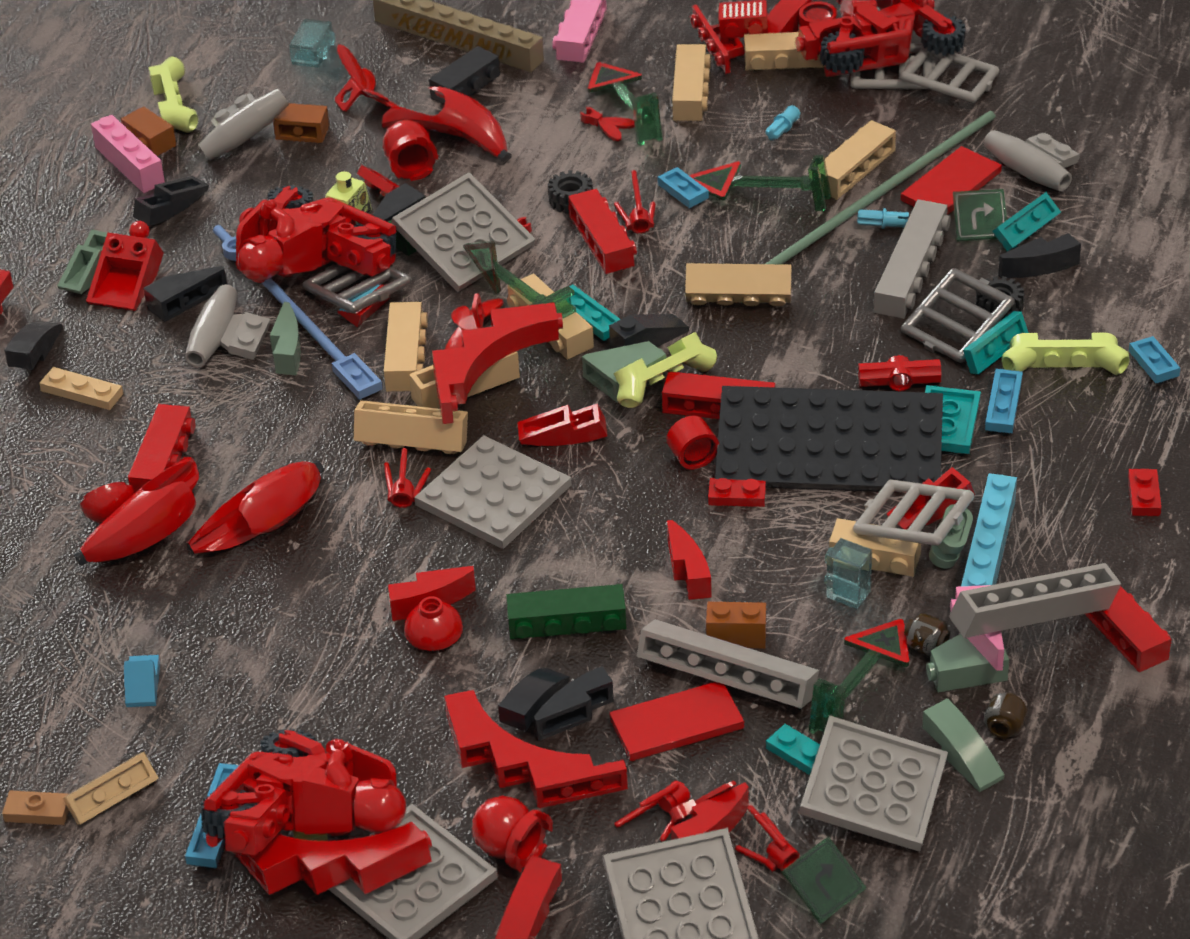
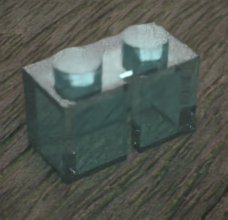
[289,19,335,68]
[824,538,872,609]

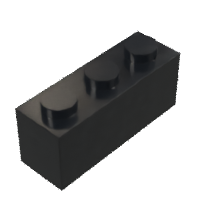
[429,46,500,105]

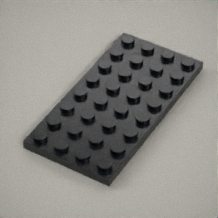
[715,386,943,493]

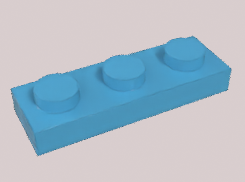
[985,369,1023,433]

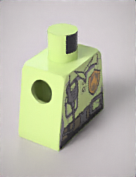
[325,172,371,224]

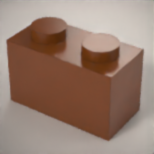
[273,103,329,143]
[121,106,176,156]
[706,602,766,649]

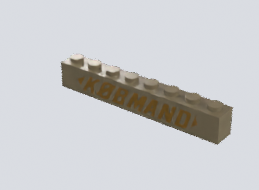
[373,0,544,72]

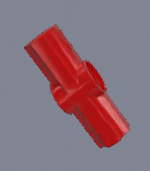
[858,355,941,391]

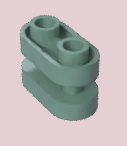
[929,504,973,569]

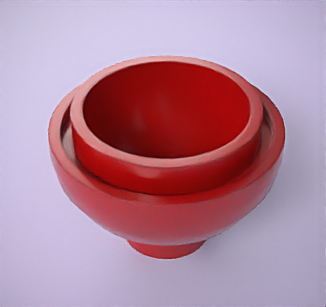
[80,482,135,524]
[404,596,463,651]

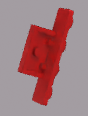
[690,4,745,74]

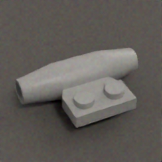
[198,89,290,161]
[984,130,1080,191]
[185,285,270,367]

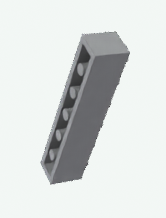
[874,199,951,318]
[949,563,1121,638]
[637,619,819,708]

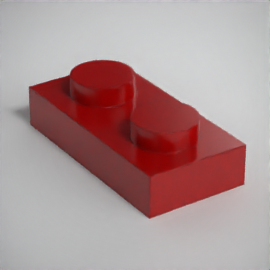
[357,165,399,197]
[1128,469,1162,516]
[708,478,766,507]

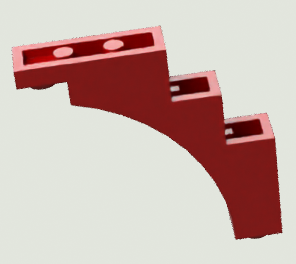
[432,303,563,424]
[444,690,628,809]
[233,821,432,895]

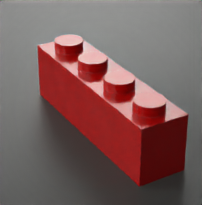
[568,188,637,274]
[662,371,775,419]
[128,404,195,493]
[1085,586,1172,673]

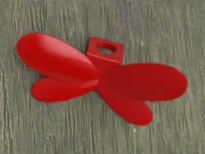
[335,44,398,112]
[445,293,504,349]

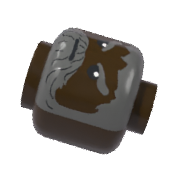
[904,613,951,656]
[984,693,1028,738]

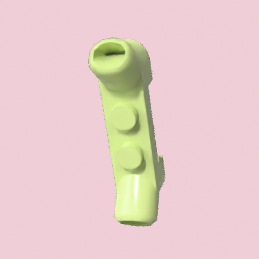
[149,57,198,133]
[613,332,717,408]
[1002,333,1130,375]

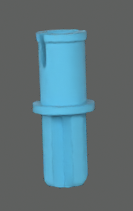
[765,106,800,140]
[857,208,909,229]

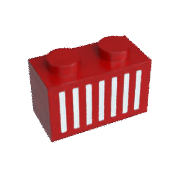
[719,0,768,39]

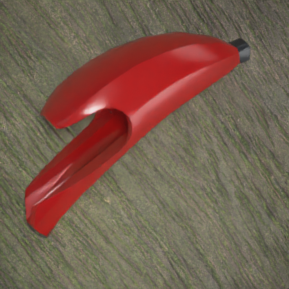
[382,87,512,163]
[74,457,199,566]
[187,460,324,554]

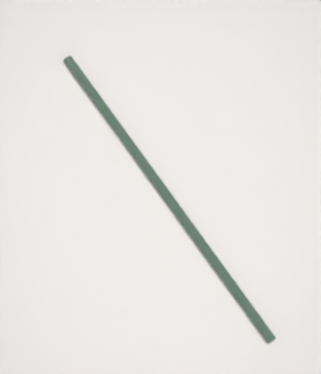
[765,111,995,265]

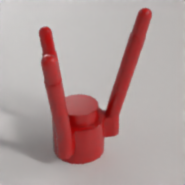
[614,170,656,234]
[384,448,431,508]
[615,781,691,842]
[735,805,800,872]

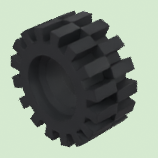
[548,170,593,214]
[976,277,1024,323]

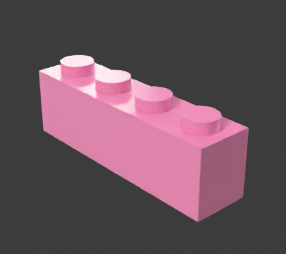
[553,0,607,63]
[91,115,165,193]

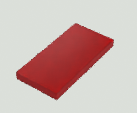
[901,146,1002,215]
[609,682,744,761]

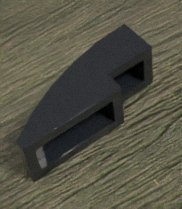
[133,176,209,227]
[998,233,1081,278]
[4,321,63,370]
[534,666,614,741]
[498,667,570,732]

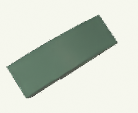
[57,229,107,294]
[270,302,301,375]
[923,698,1004,792]

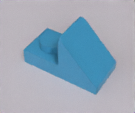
[124,655,160,707]

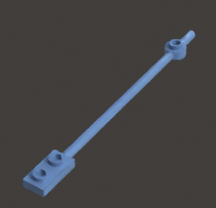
[213,225,383,400]

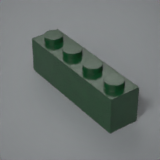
[506,584,627,639]

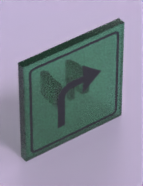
[952,189,1007,241]
[781,836,866,924]

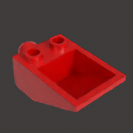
[86,221,164,311]

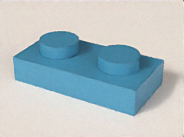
[658,167,709,208]
[1129,336,1180,383]

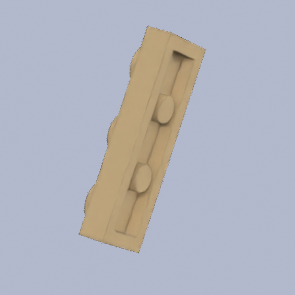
[39,367,123,410]
[63,752,159,825]

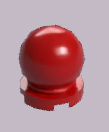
[383,119,438,181]
[472,795,553,872]

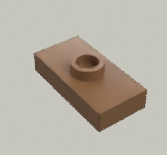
[2,790,69,825]

